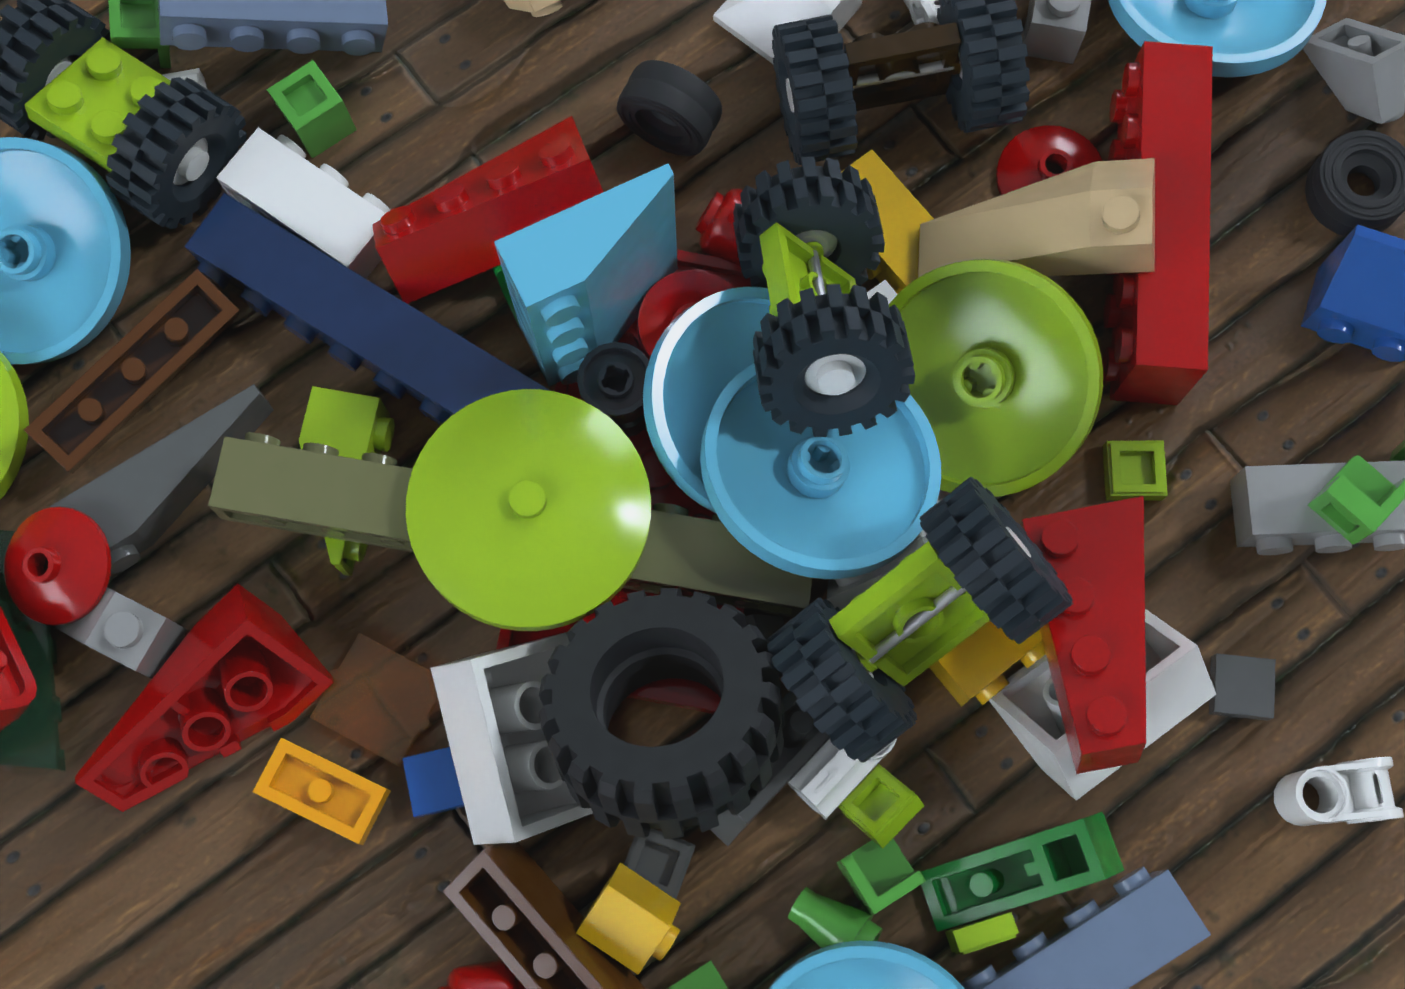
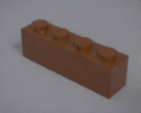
[24,269,239,474]
[443,842,646,989]

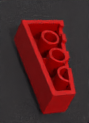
[372,116,604,304]

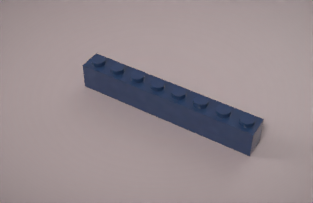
[184,193,550,426]

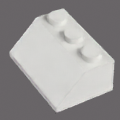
[989,609,1216,801]
[430,633,593,845]

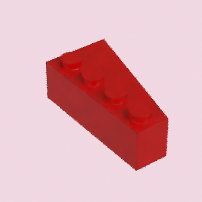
[1021,496,1147,774]

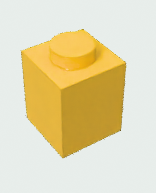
[576,862,681,975]

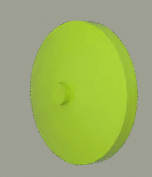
[889,259,1103,497]
[405,389,651,631]

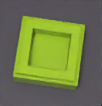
[1102,440,1168,501]
[838,764,925,849]
[945,912,1019,955]

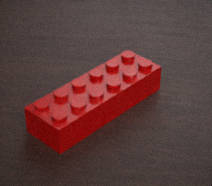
[1102,41,1213,405]

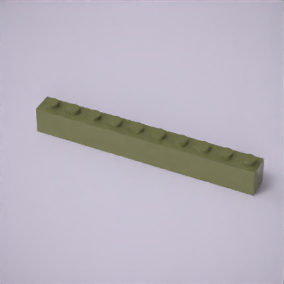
[208,432,813,617]

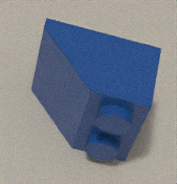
[1301,224,1405,362]

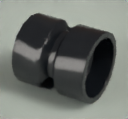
[577,342,649,437]

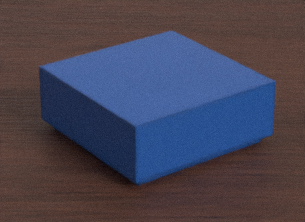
[402,747,464,818]

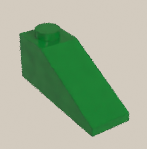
[921,812,1124,932]

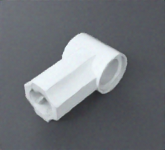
[788,738,897,820]

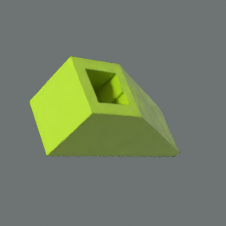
[299,386,395,576]

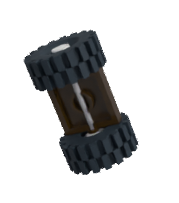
[772,0,1030,165]

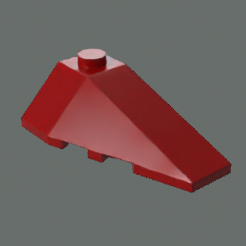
[75,584,334,812]

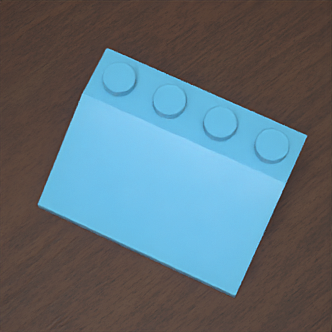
[494,164,678,386]

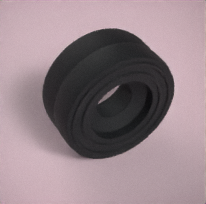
[617,60,722,156]
[1305,130,1405,236]

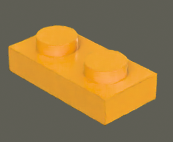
[252,738,391,845]

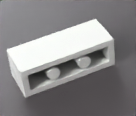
[216,127,390,279]

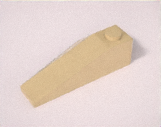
[918,158,1155,278]

